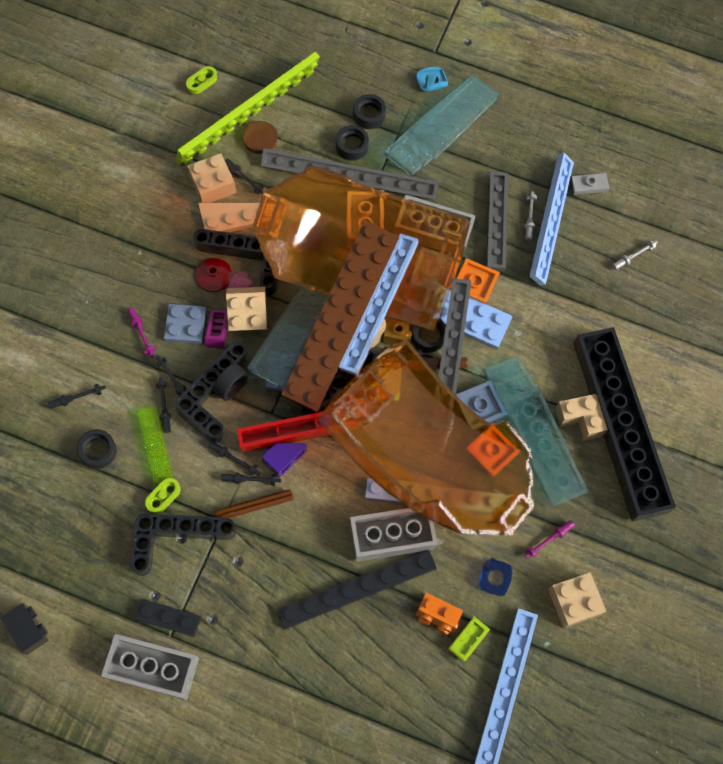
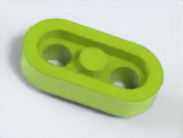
[186,66,217,94]
[145,478,181,514]

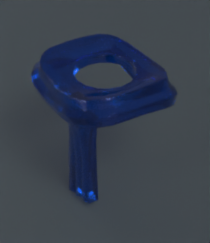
[479,557,513,596]

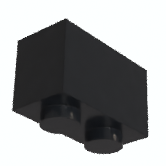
[1,603,49,655]

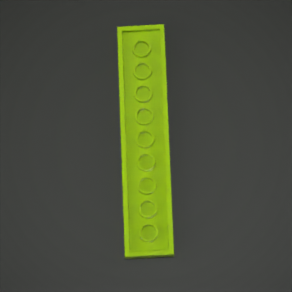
[175,52,320,166]

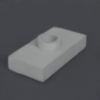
[570,173,610,195]

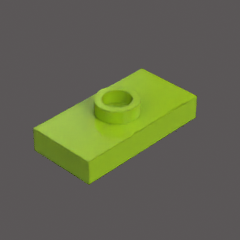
[448,616,490,662]

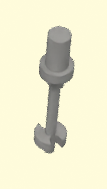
[524,191,537,241]
[612,239,658,270]

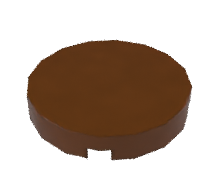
[243,121,278,154]

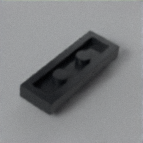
[135,599,202,637]

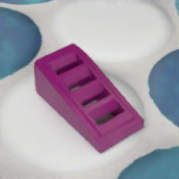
[205,309,228,349]

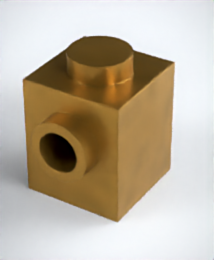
[383,319,412,348]

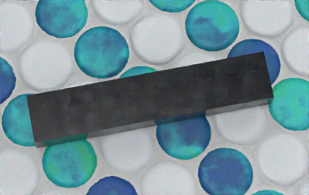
[573,327,676,522]

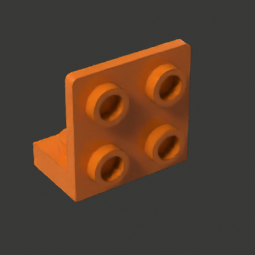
[415,593,463,635]

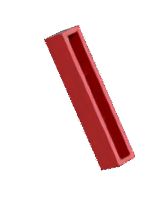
[237,406,357,453]

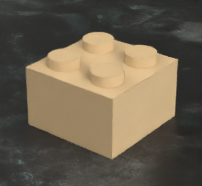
[187,153,236,203]
[226,287,267,331]
[548,572,606,628]

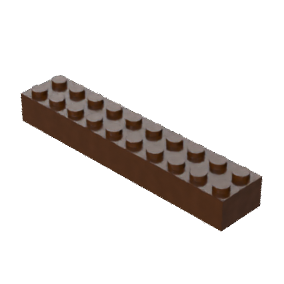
[280,220,400,413]

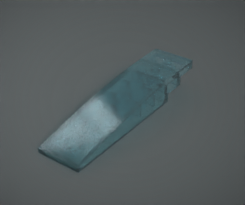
[385,75,500,176]
[247,251,345,388]
[484,355,588,507]

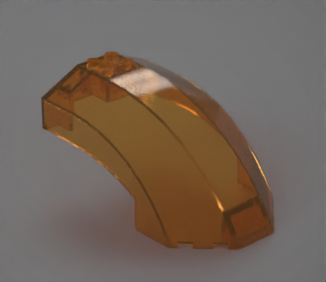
[252,165,470,331]
[317,338,534,536]

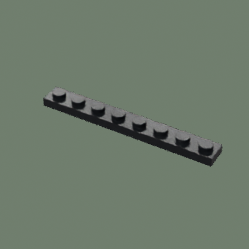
[277,550,437,630]

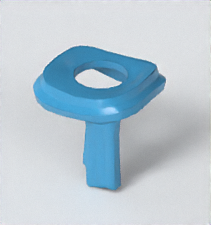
[416,67,448,92]

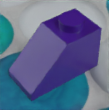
[262,443,307,478]

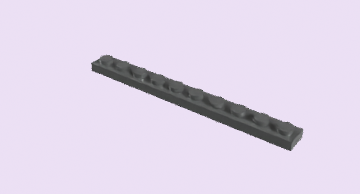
[261,148,439,200]

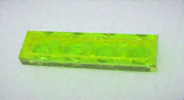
[137,405,174,485]

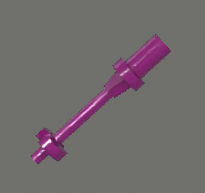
[127,307,156,358]
[524,520,575,559]

